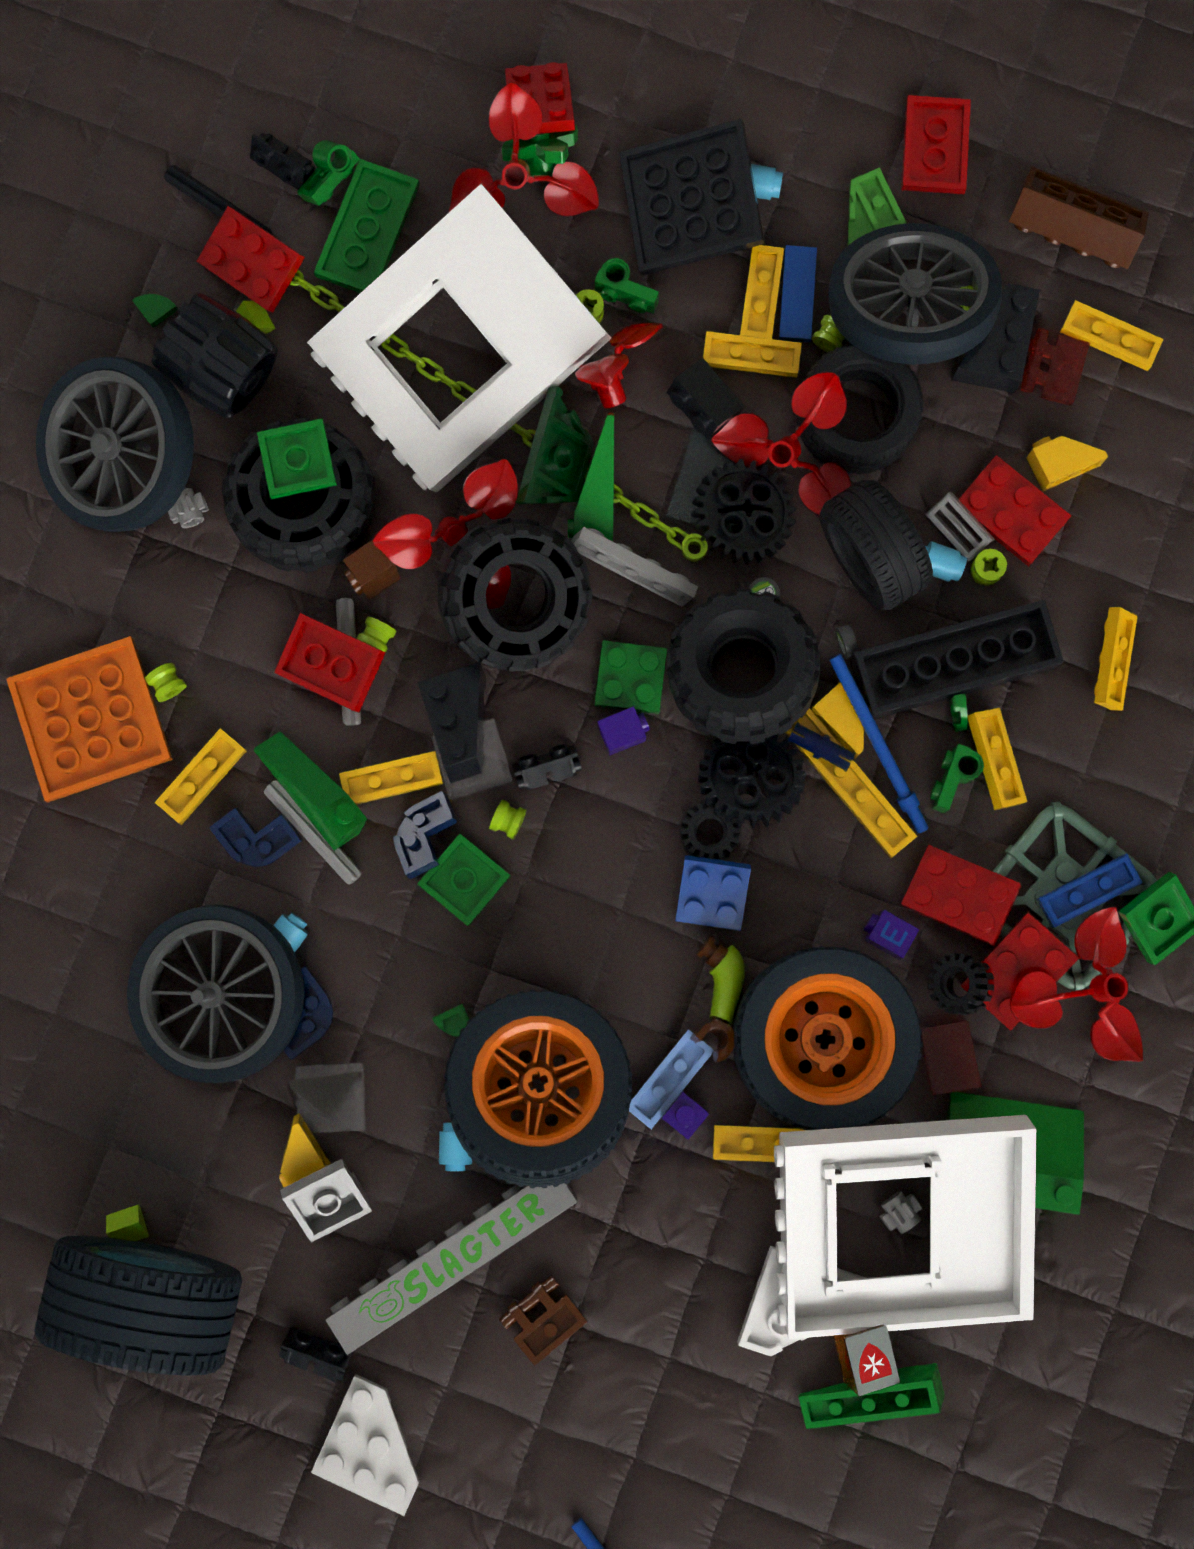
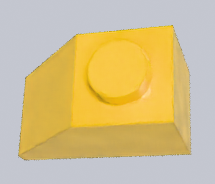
[1026,436,1108,492]
[812,683,864,759]
[279,1113,331,1188]

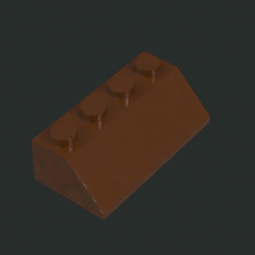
[1009,166,1149,269]

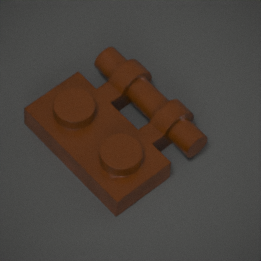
[499,1275,588,1366]

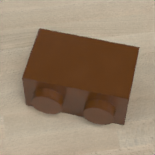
[343,539,401,600]

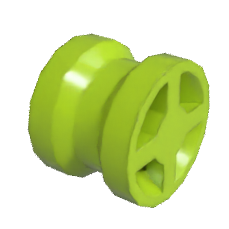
[576,289,604,324]
[812,315,845,353]
[970,549,1007,586]
[356,616,397,652]
[145,663,187,702]
[489,799,527,840]

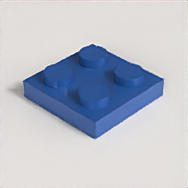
[675,855,751,931]

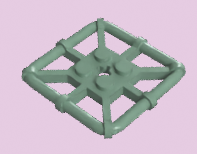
[993,802,1157,991]

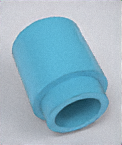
[751,164,783,200]
[925,541,967,582]
[274,913,309,952]
[439,1122,472,1171]

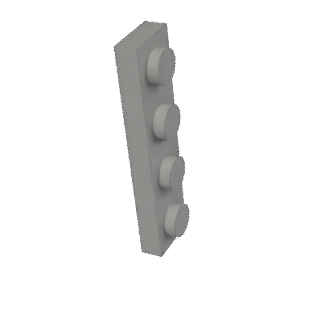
[571,527,698,607]

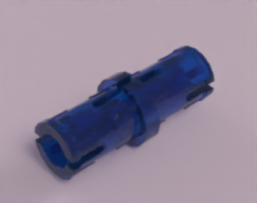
[787,722,856,772]

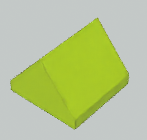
[236,301,276,334]
[106,1204,149,1241]

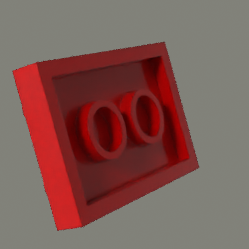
[505,62,575,134]
[901,95,971,195]
[196,206,305,313]
[959,455,1071,567]
[274,613,386,712]
[901,845,1022,946]
[960,911,1079,1031]

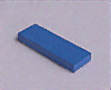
[779,245,817,343]
[1037,853,1143,928]

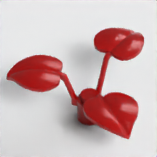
[449,82,599,216]
[575,323,663,408]
[711,372,852,514]
[372,459,518,609]
[1009,907,1143,1062]

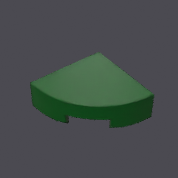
[132,294,178,328]
[949,694,968,732]
[432,1004,469,1037]

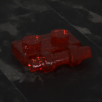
[1021,328,1090,406]

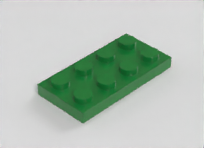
[314,159,420,293]

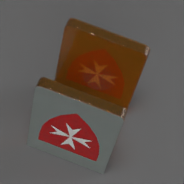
[833,1324,900,1396]

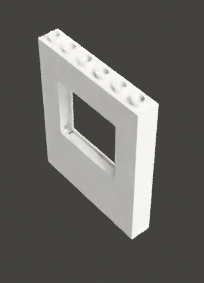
[307,184,611,492]
[774,1115,1036,1339]

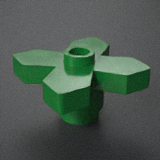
[502,125,578,176]

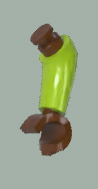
[690,936,745,1063]

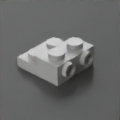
[280,1159,372,1242]

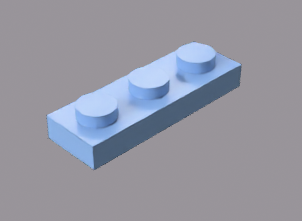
[629,1029,714,1129]

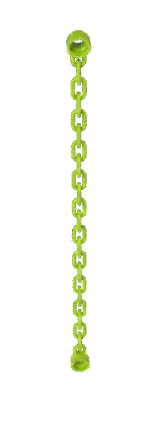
[290,270,708,562]

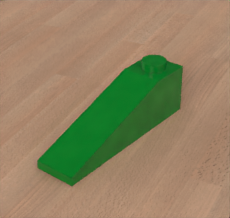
[568,412,614,542]
[253,732,367,851]
[798,1363,945,1429]

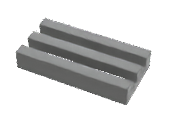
[925,491,994,562]

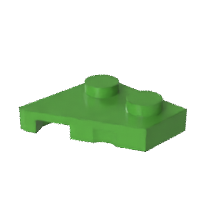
[848,167,906,245]

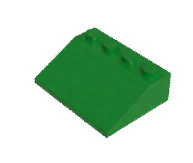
[946,1091,1084,1215]

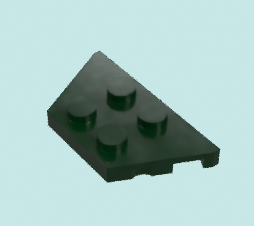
[515,386,595,505]

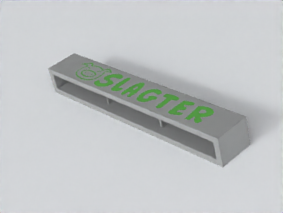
[325,1183,578,1355]

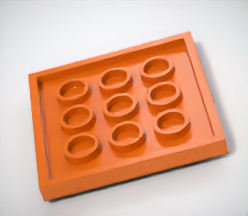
[6,636,173,803]

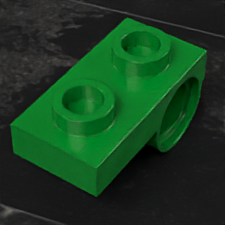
[297,140,360,206]
[595,258,659,314]
[930,744,984,813]

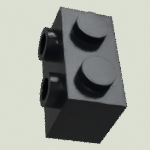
[666,358,745,440]

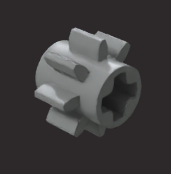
[168,488,209,528]
[879,1191,923,1234]

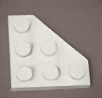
[737,1246,865,1356]
[311,1374,420,1516]

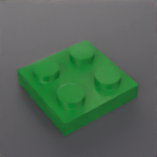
[257,418,337,499]
[595,640,667,714]
[417,834,511,927]
[1118,872,1194,966]

